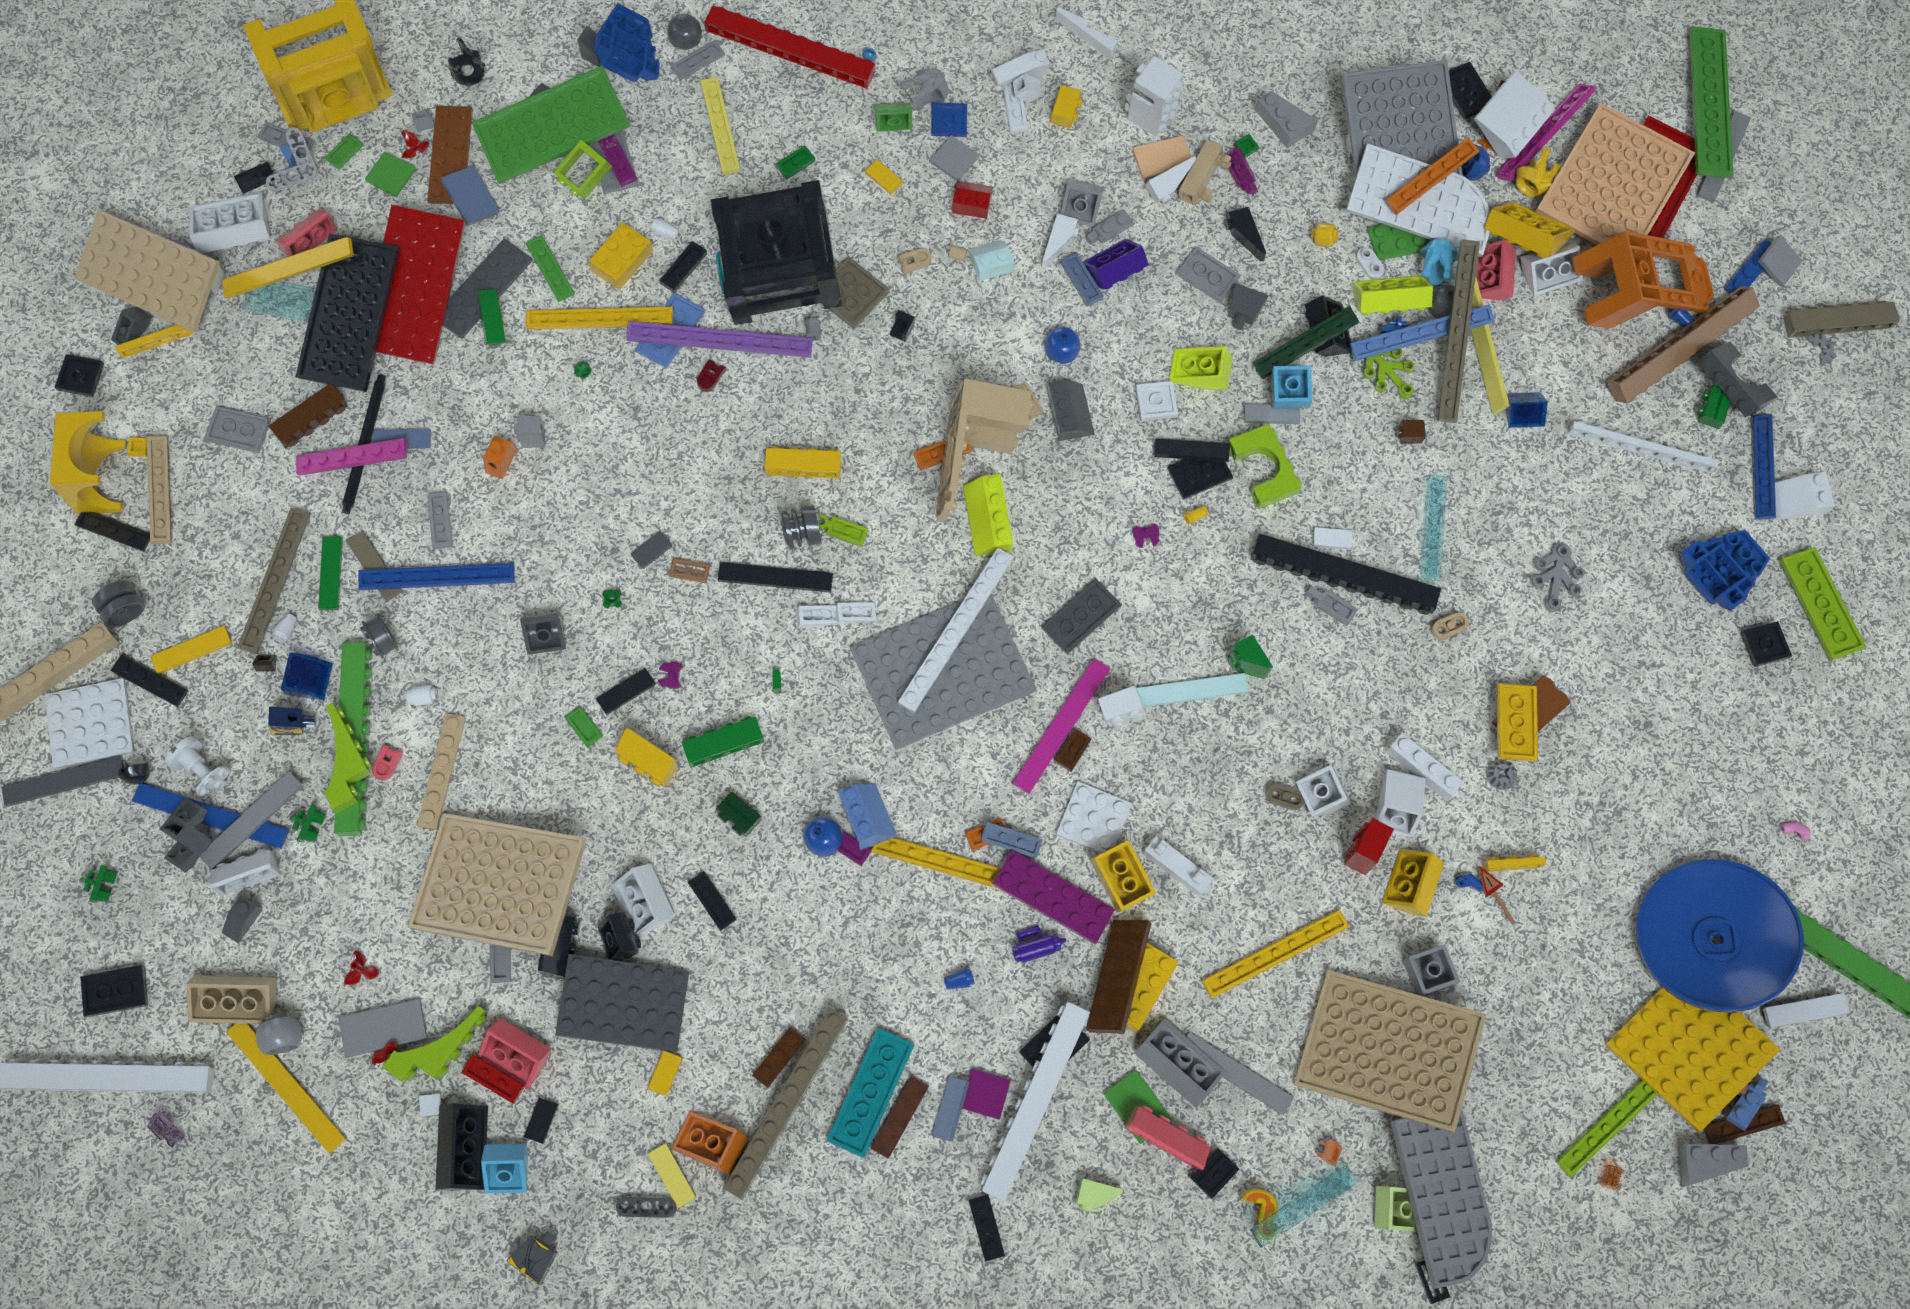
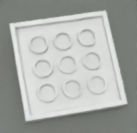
[44,678,135,770]

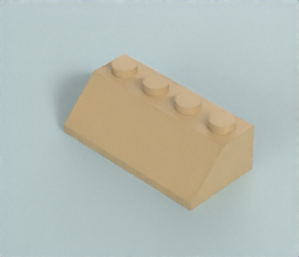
[186,975,277,1024]

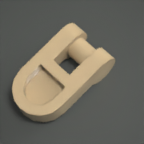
[897,248,932,275]

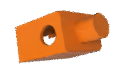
[483,436,518,480]

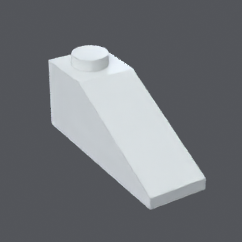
[991,49,1050,86]
[1145,156,1196,203]
[1042,214,1080,268]

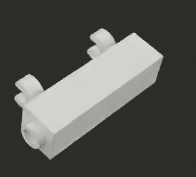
[1143,835,1214,897]

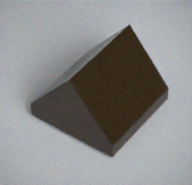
[252,655,277,672]

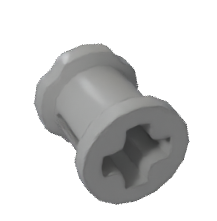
[804,318,821,341]

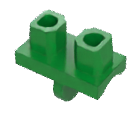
[289,805,326,843]
[79,865,117,903]

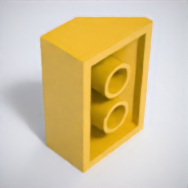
[615,728,678,788]
[1382,849,1444,917]

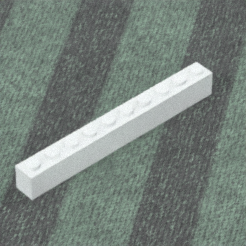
[980,1002,1090,1202]
[0,1059,214,1094]

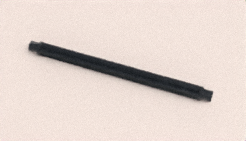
[342,375,386,515]

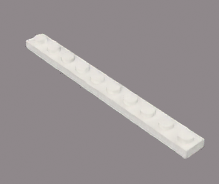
[898,548,1014,714]

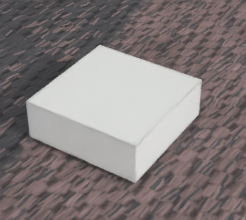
[419,1093,442,1117]

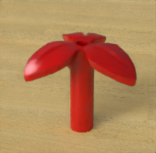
[401,130,430,159]
[344,950,379,985]

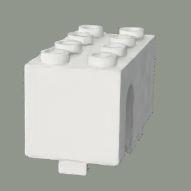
[1124,56,1184,137]

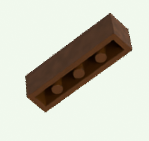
[269,383,347,449]

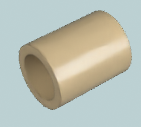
[949,245,968,261]

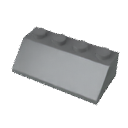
[1134,1018,1226,1108]

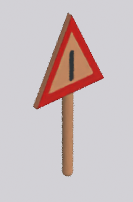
[1478,866,1515,924]

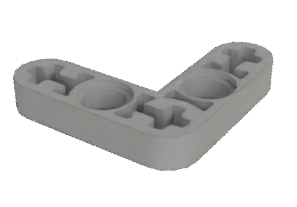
[266,126,317,191]

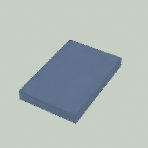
[441,165,500,226]

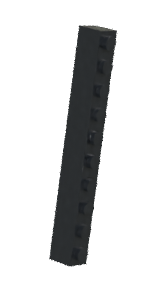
[1250,533,1441,615]

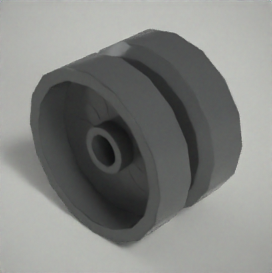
[92,581,145,628]

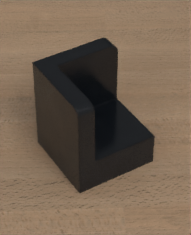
[890,310,915,342]

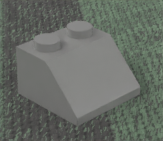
[1061,179,1104,227]

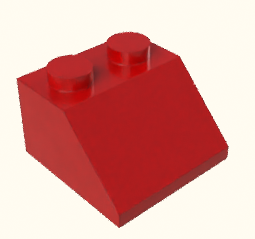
[952,181,993,219]

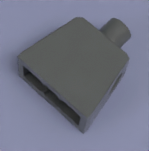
[1228,283,1269,330]

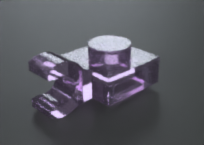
[147,1111,185,1147]

